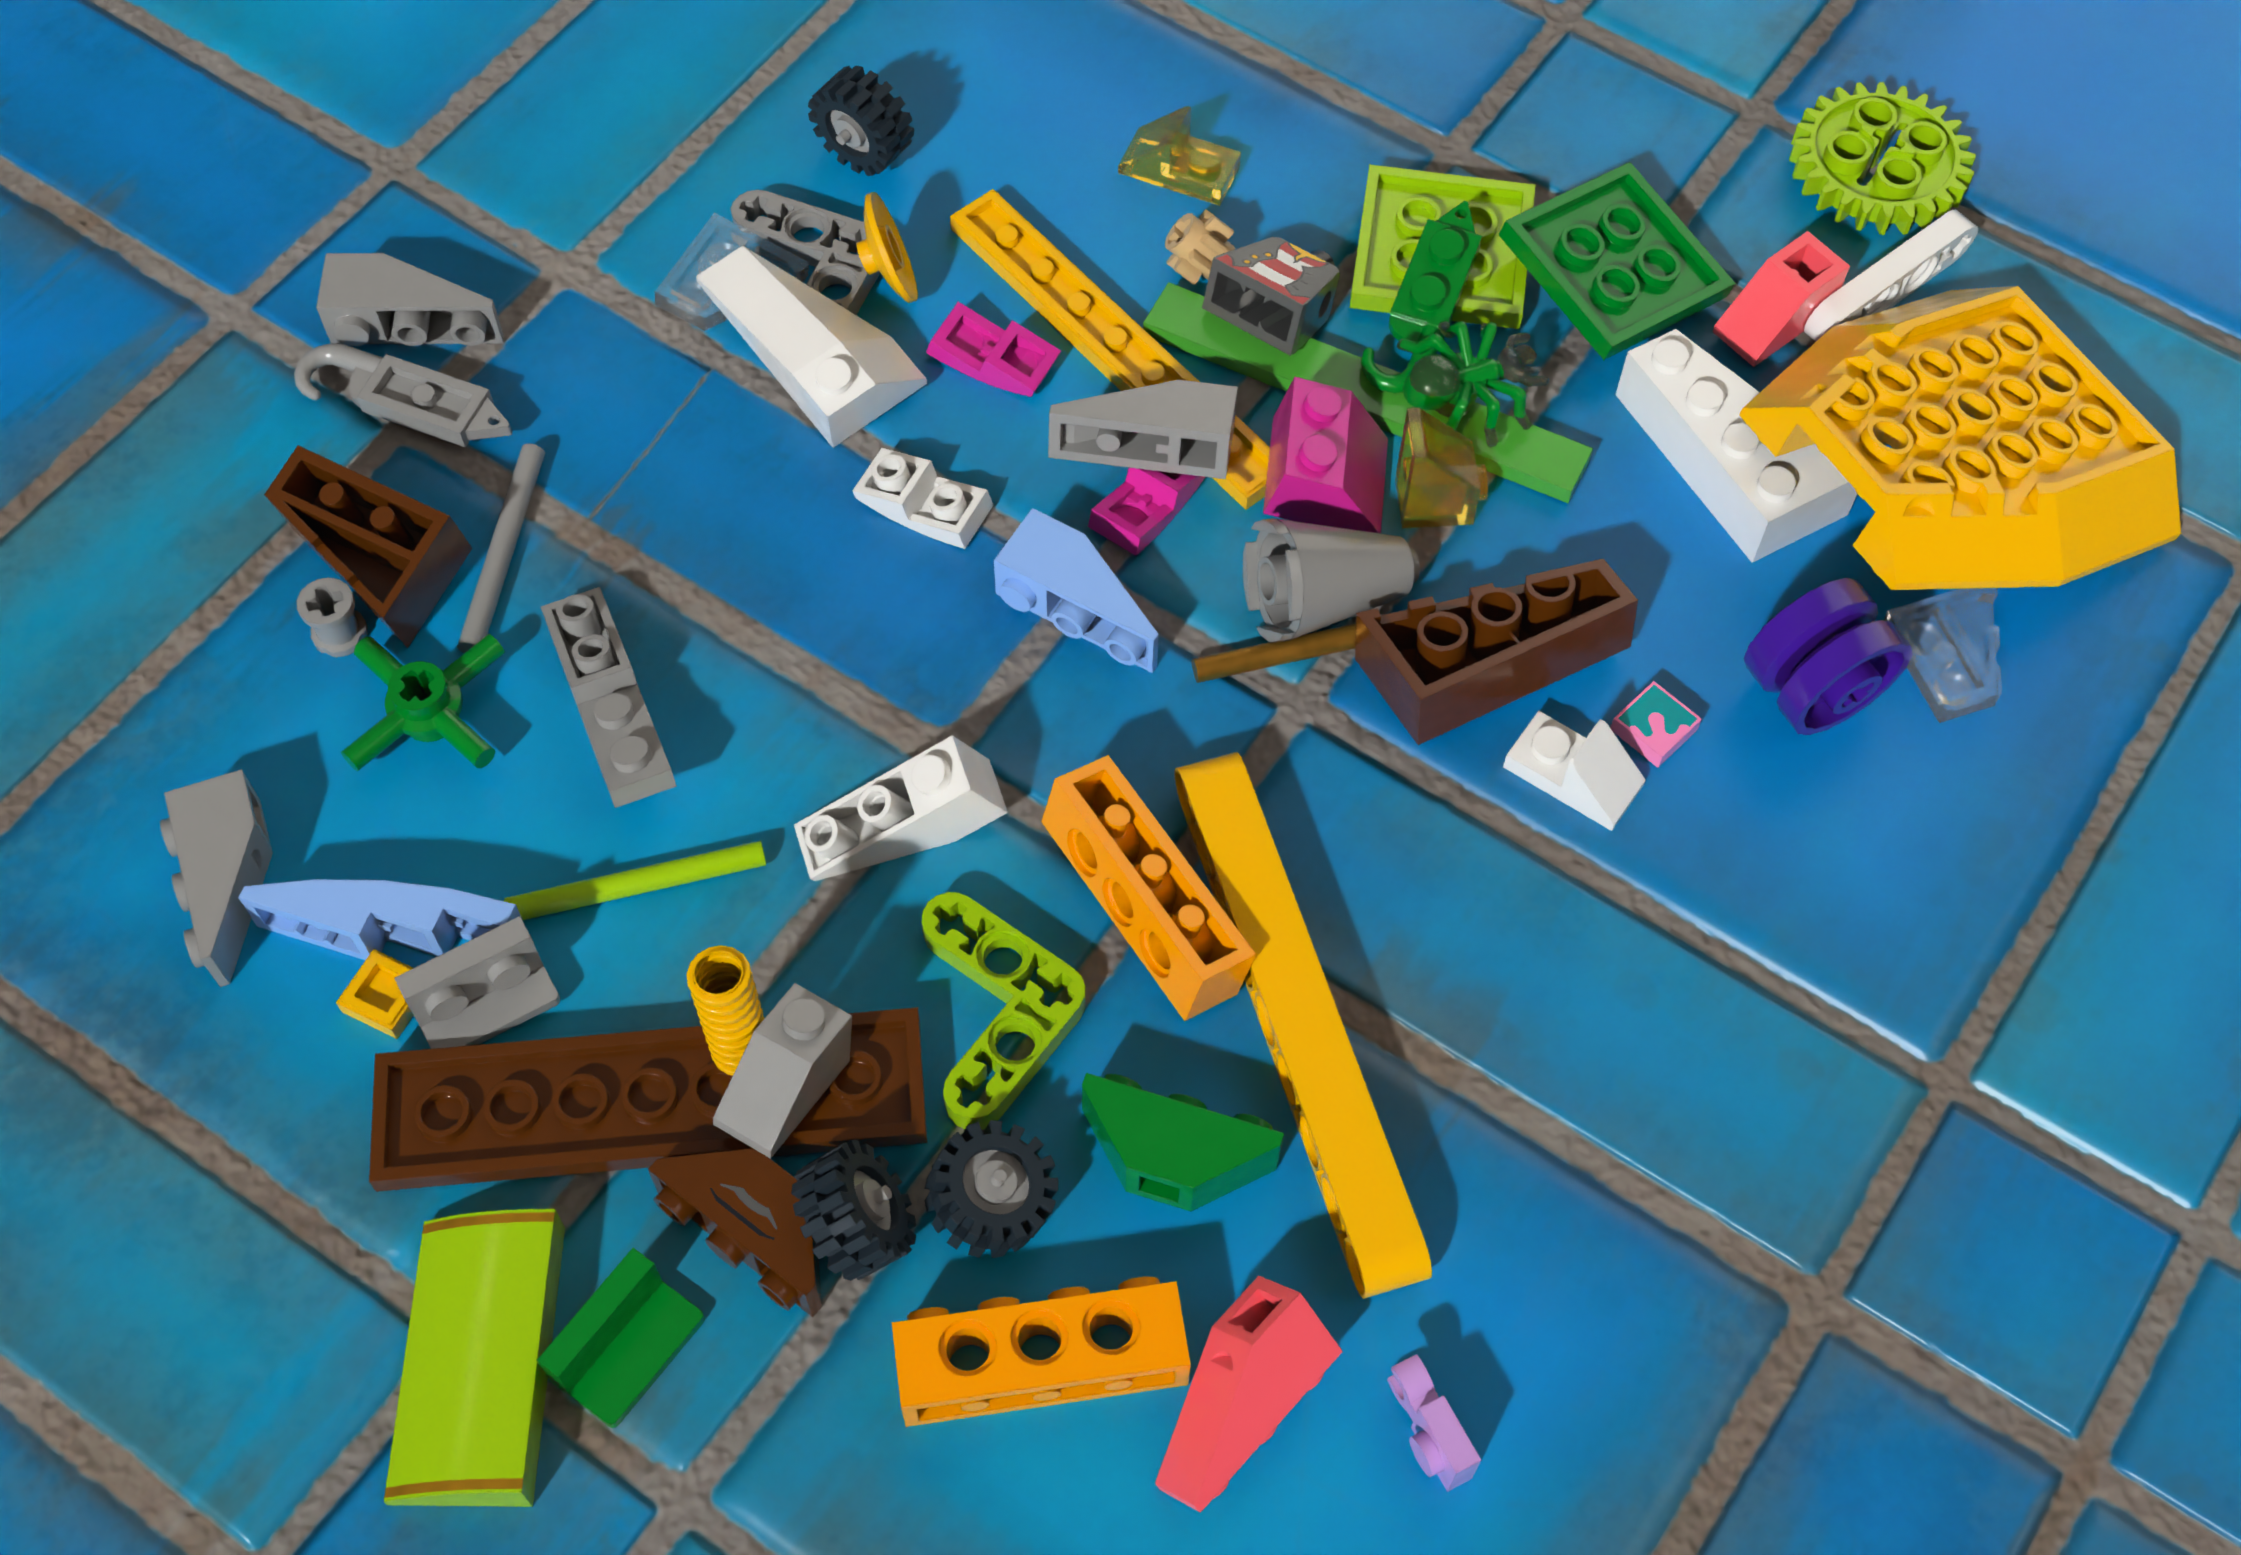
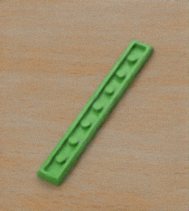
[1143,282,1593,503]

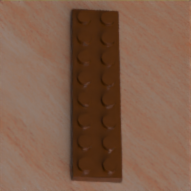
[369,1007,928,1192]

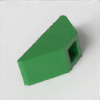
[1082,1073,1284,1212]

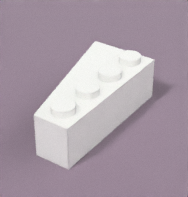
[1615,329,1857,563]

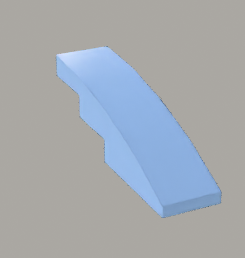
[238,879,526,960]

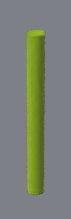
[504,840,766,920]

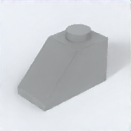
[713,983,852,1159]

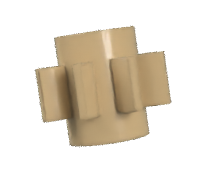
[1165,210,1235,285]

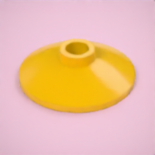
[856,192,918,303]

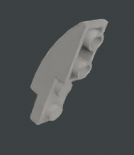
[541,587,677,808]

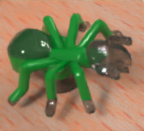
[1397,321,1549,450]

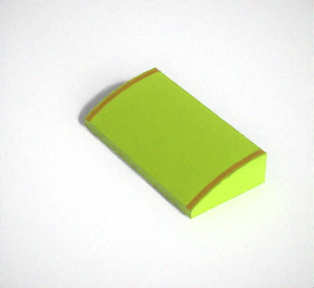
[384,1209,565,1507]

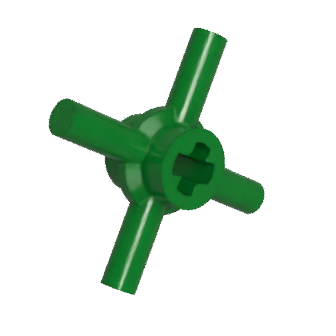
[341,634,505,771]

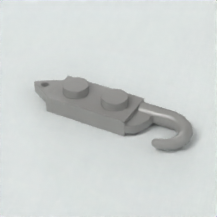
[294,343,512,448]

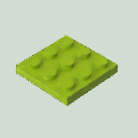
[1349,164,1536,329]

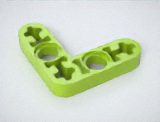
[921,892,1086,1130]

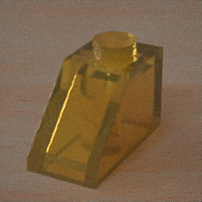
[1395,408,1488,529]

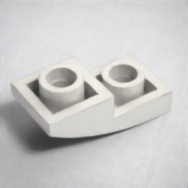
[852,448,993,549]

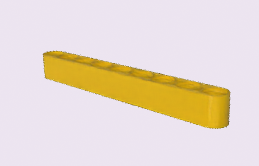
[1174,752,1432,1299]

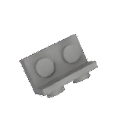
[394,916,560,1049]

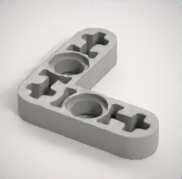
[731,190,880,315]

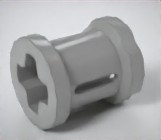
[296,577,368,658]

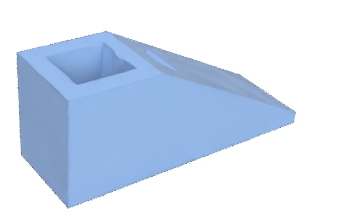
[994,508,1158,673]

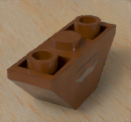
[648,1148,822,1317]

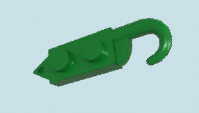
[1361,201,1482,394]

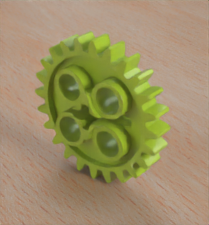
[1789,82,1976,235]

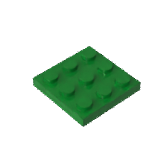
[1499,162,1736,360]

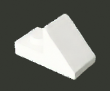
[1503,711,1645,831]

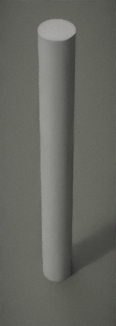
[457,444,545,653]

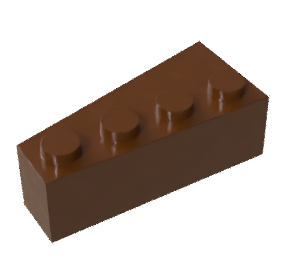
[1355,558,1638,745]

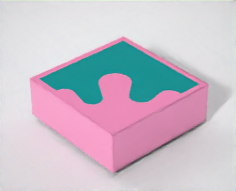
[1610,681,1702,768]

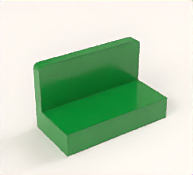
[536,1248,705,1428]

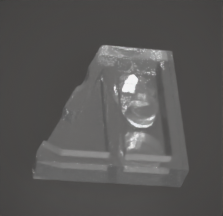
[655,213,809,331]
[1883,588,2002,723]

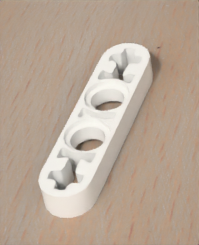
[1804,209,1979,342]

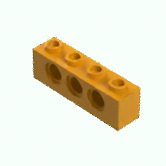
[1041,755,1256,1021]
[891,1276,1191,1427]

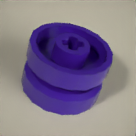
[1743,578,1913,735]

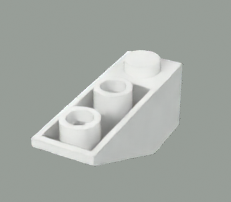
[794,735,1008,881]

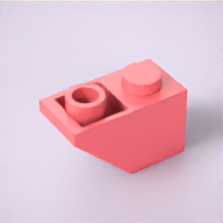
[1713,231,1850,367]

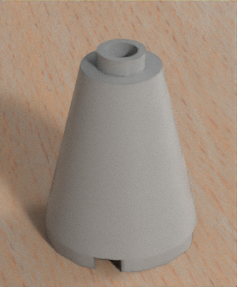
[1243,518,1420,642]

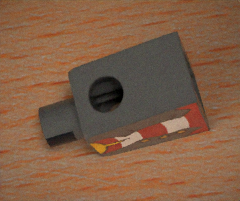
[1202,237,1340,356]

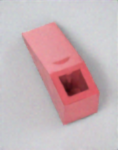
[1155,1275,1343,1513]

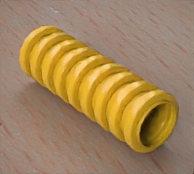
[686,945,765,1076]

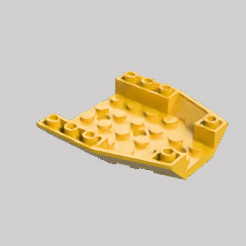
[1739,286,2181,590]

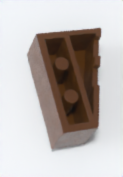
[264,445,472,648]

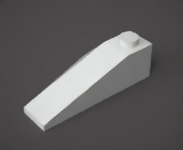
[696,245,927,448]

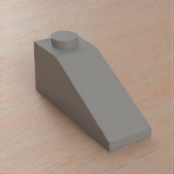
[1048,380,1238,479]

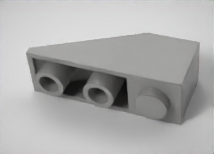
[316,253,504,346]
[160,769,273,987]

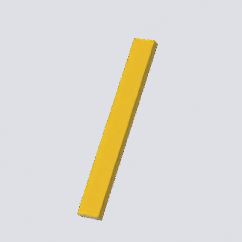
[950,189,1270,510]

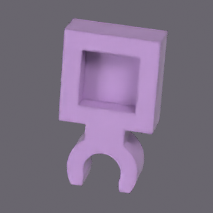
[1387,1354,1481,1492]

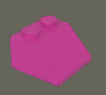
[1263,377,1388,533]

